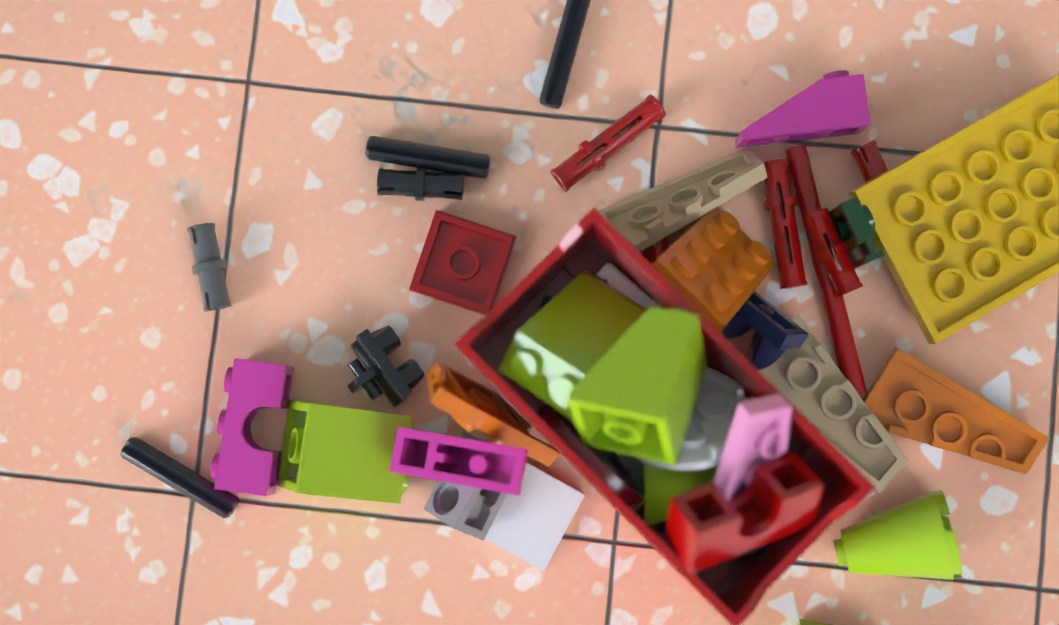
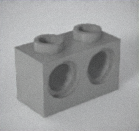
[424,431,507,541]

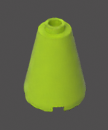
[833,490,963,580]

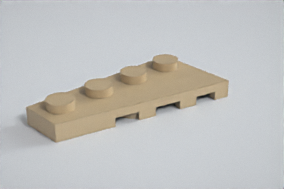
[598,148,768,252]

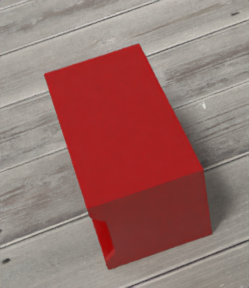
[454,207,876,625]

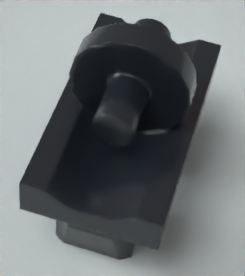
[347,325,425,408]

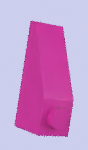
[735,70,871,148]
[389,427,528,496]

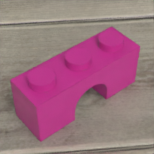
[211,358,294,496]

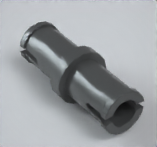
[187,223,232,312]

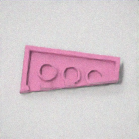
[714,394,792,501]

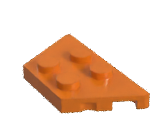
[426,360,560,467]

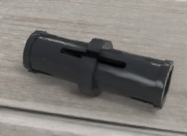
[377,167,464,201]

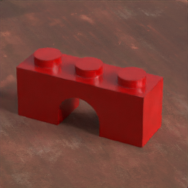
[664,452,824,573]

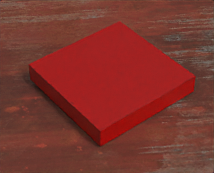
[409,210,517,316]

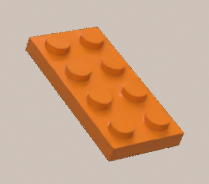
[652,207,776,331]

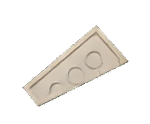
[758,314,908,493]

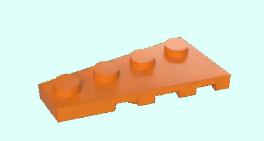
[862,347,1050,475]

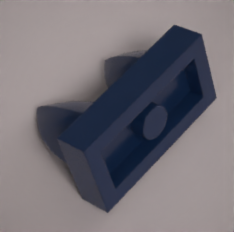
[722,291,809,370]

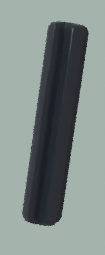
[539,0,591,109]
[366,136,491,179]
[120,437,239,518]

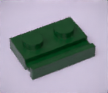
[829,197,884,269]

